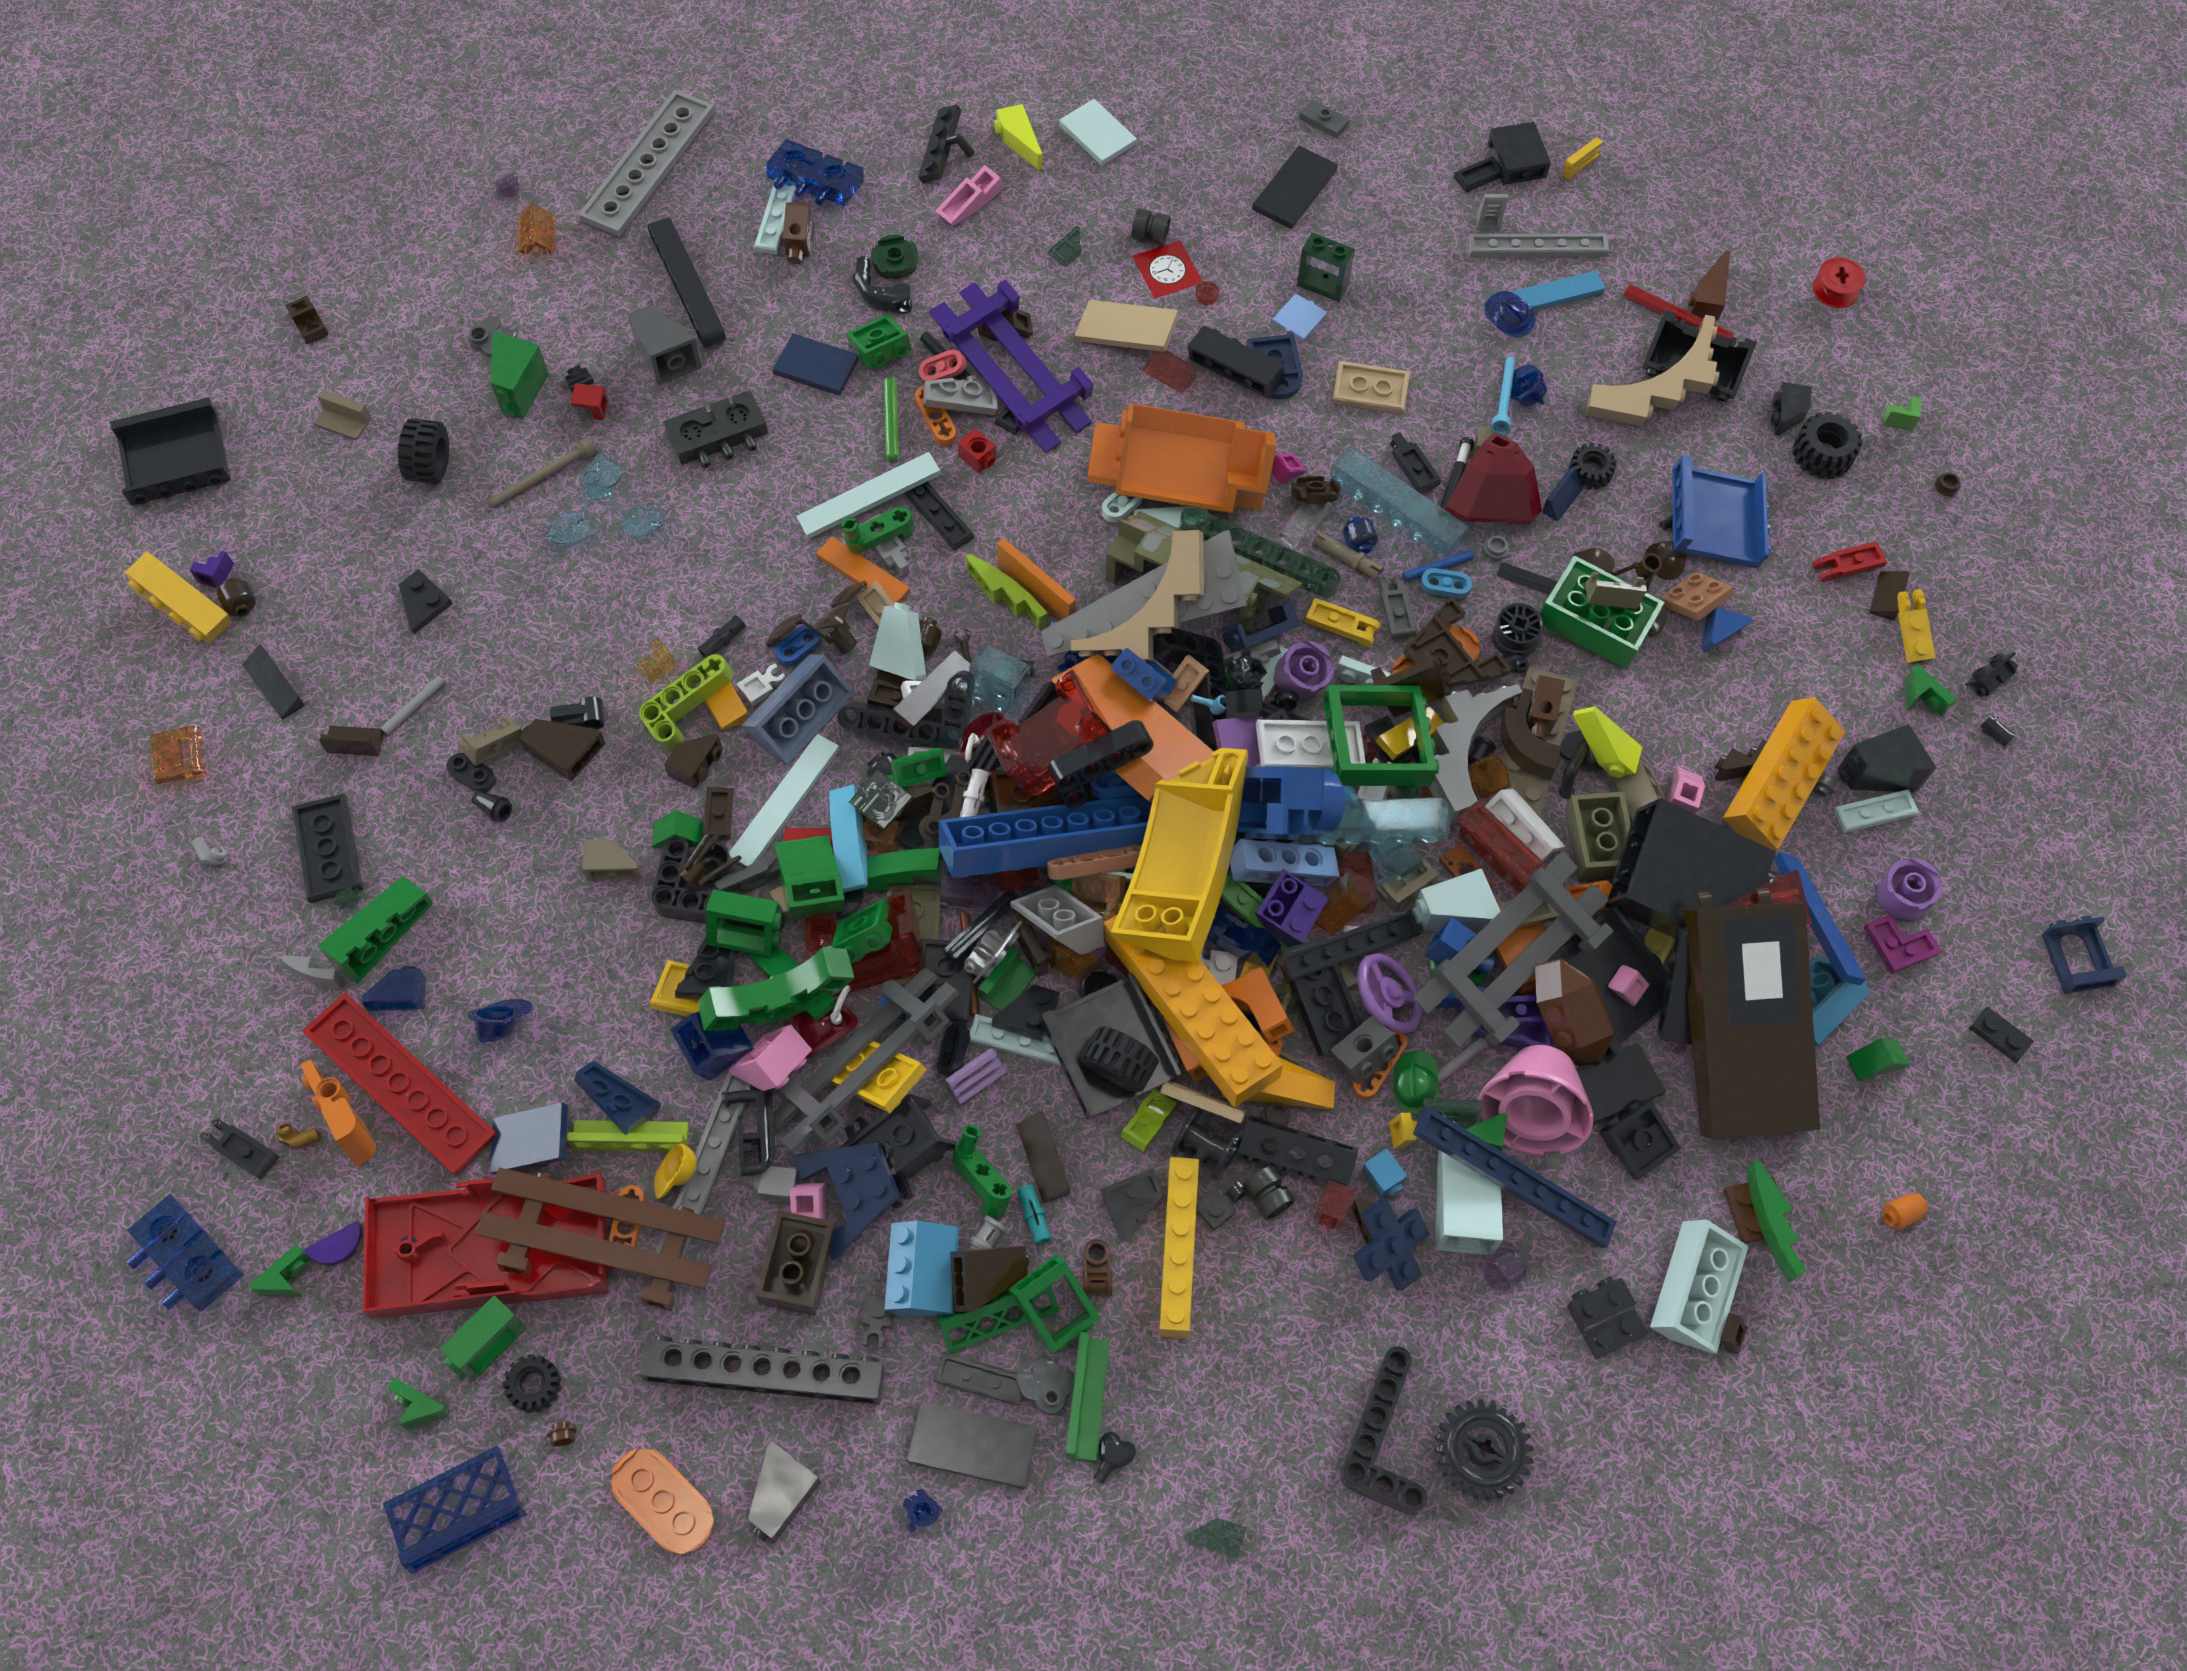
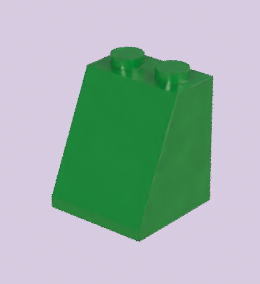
[491,332,549,419]

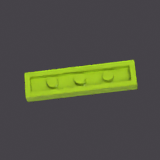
[567,1120,690,1152]

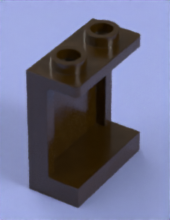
[1370,647,1452,718]

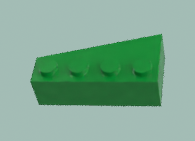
[317,876,433,984]

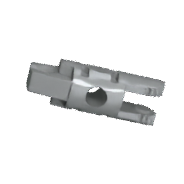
[1223,639,1281,678]

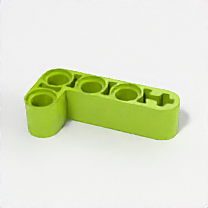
[639,654,733,751]

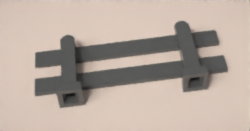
[1412,851,1613,1048]
[773,967,959,1153]

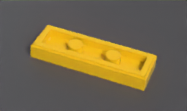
[1376,706,1444,760]

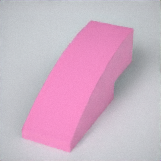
[936,165,1005,226]

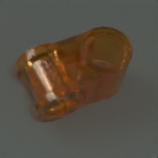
[1048,937,1098,978]

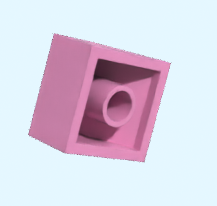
[729,1024,812,1091]

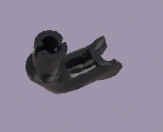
[853,256,912,313]

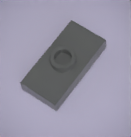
[1299,99,1350,139]

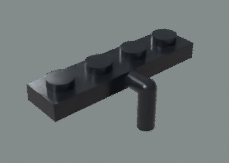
[918,104,975,183]

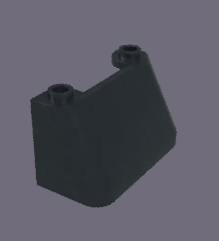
[1642,310,1757,402]

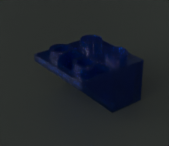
[670,1011,754,1081]

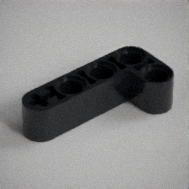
[1048,720,1154,809]

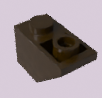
[664,734,723,789]

